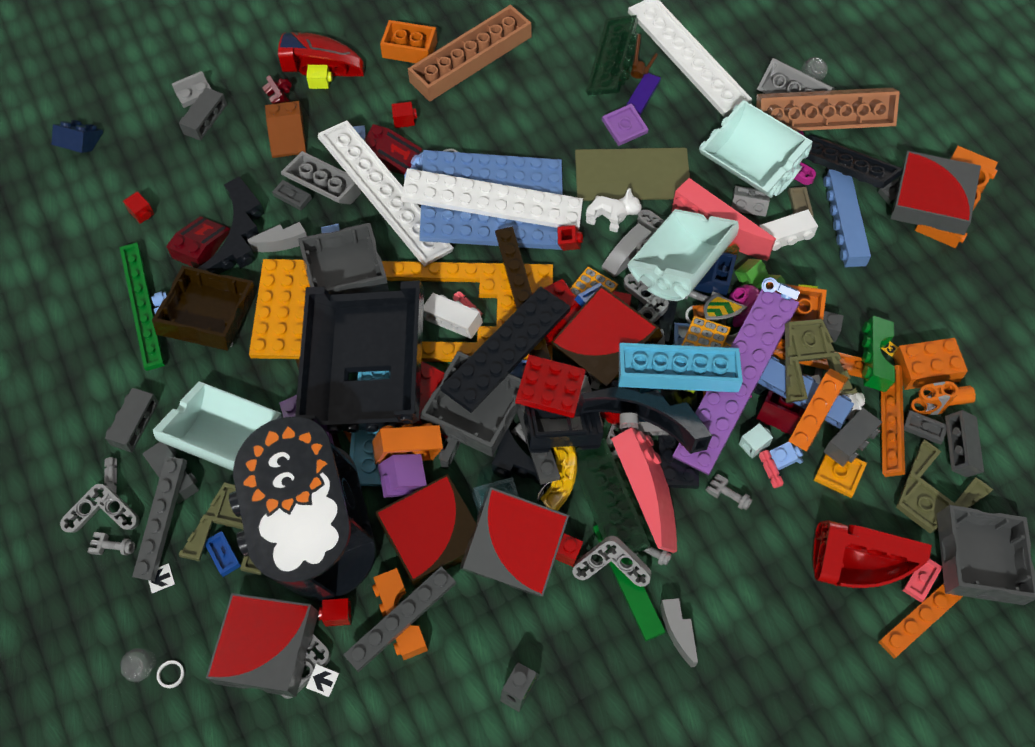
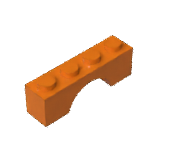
[788,368,849,451]
[372,568,428,660]

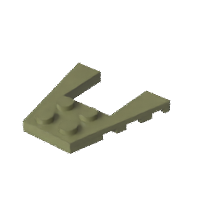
[785,319,857,403]
[896,439,993,534]
[179,482,262,575]

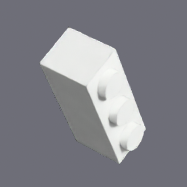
[759,210,818,251]
[423,293,483,339]

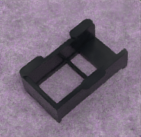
[523,404,604,453]

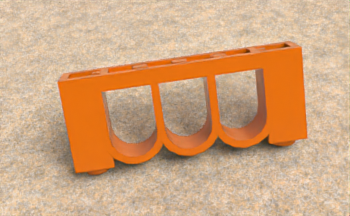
[915,146,998,248]

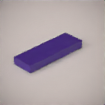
[626,73,661,116]

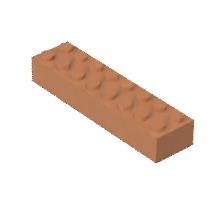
[408,5,531,102]
[756,88,900,131]

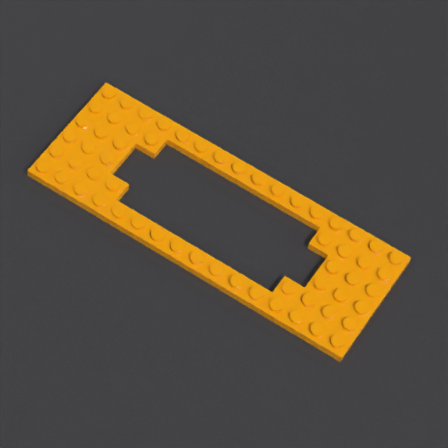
[249,259,553,362]

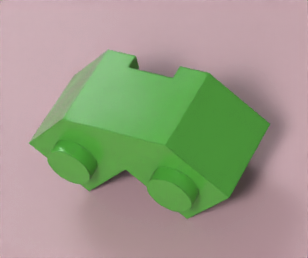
[735,259,786,291]

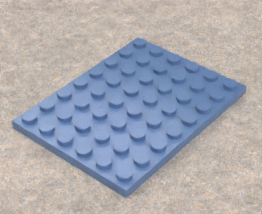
[419,150,563,250]

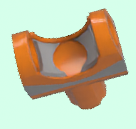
[910,381,976,416]

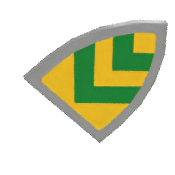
[704,294,747,326]

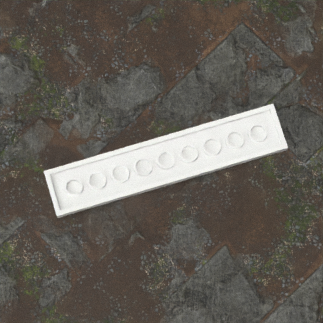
[628,0,752,117]
[318,120,453,267]
[401,168,583,230]

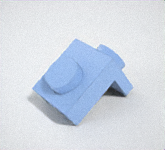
[770,442,804,470]

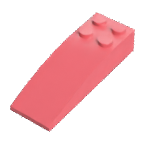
[672,178,776,261]
[611,427,677,553]

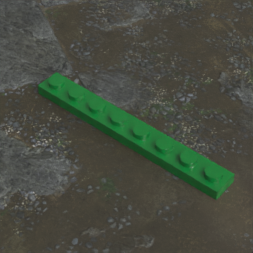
[119,242,165,371]

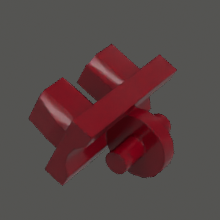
[262,75,291,104]

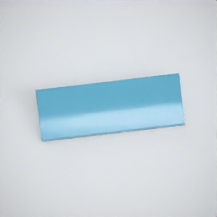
[618,343,743,392]

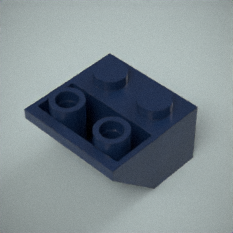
[51,120,103,153]
[694,252,737,297]

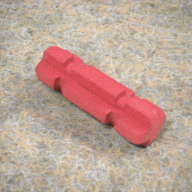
[453,291,482,316]
[759,450,784,488]

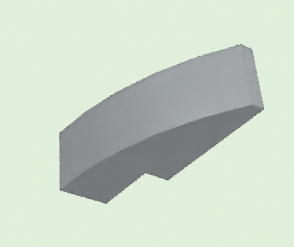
[247,222,307,252]
[602,223,652,278]
[660,598,698,667]

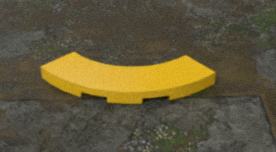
[540,430,577,511]

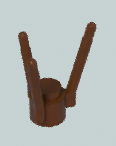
[630,34,658,79]

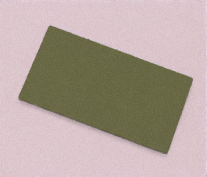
[575,148,690,201]

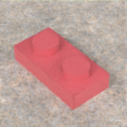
[902,559,942,603]

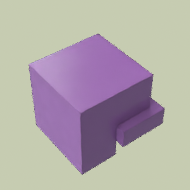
[378,454,427,498]

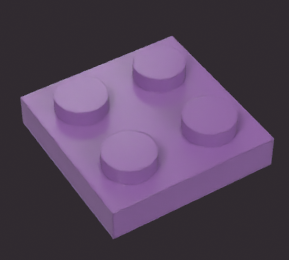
[602,103,649,146]

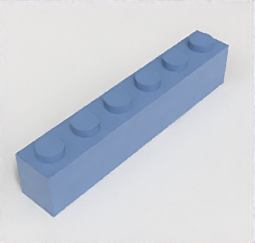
[823,169,871,267]
[758,356,854,429]

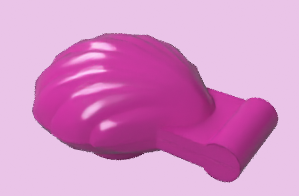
[729,284,760,327]

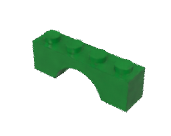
[862,316,895,392]

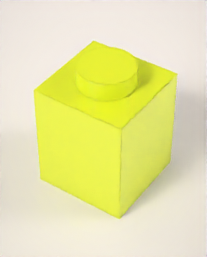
[306,65,333,89]

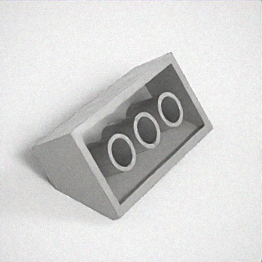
[757,58,836,94]
[281,151,361,204]

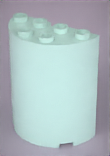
[699,100,813,198]
[627,209,739,301]
[153,381,281,471]

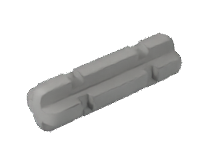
[104,457,117,493]

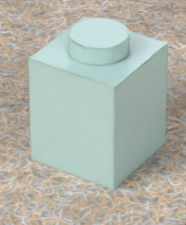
[739,423,773,458]

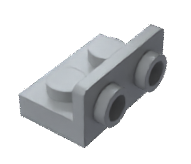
[172,71,211,108]
[731,186,770,217]

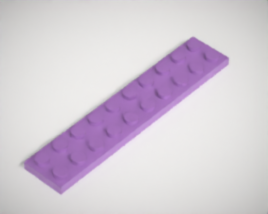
[673,289,799,475]

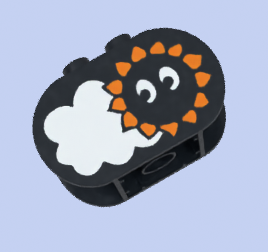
[229,417,376,601]

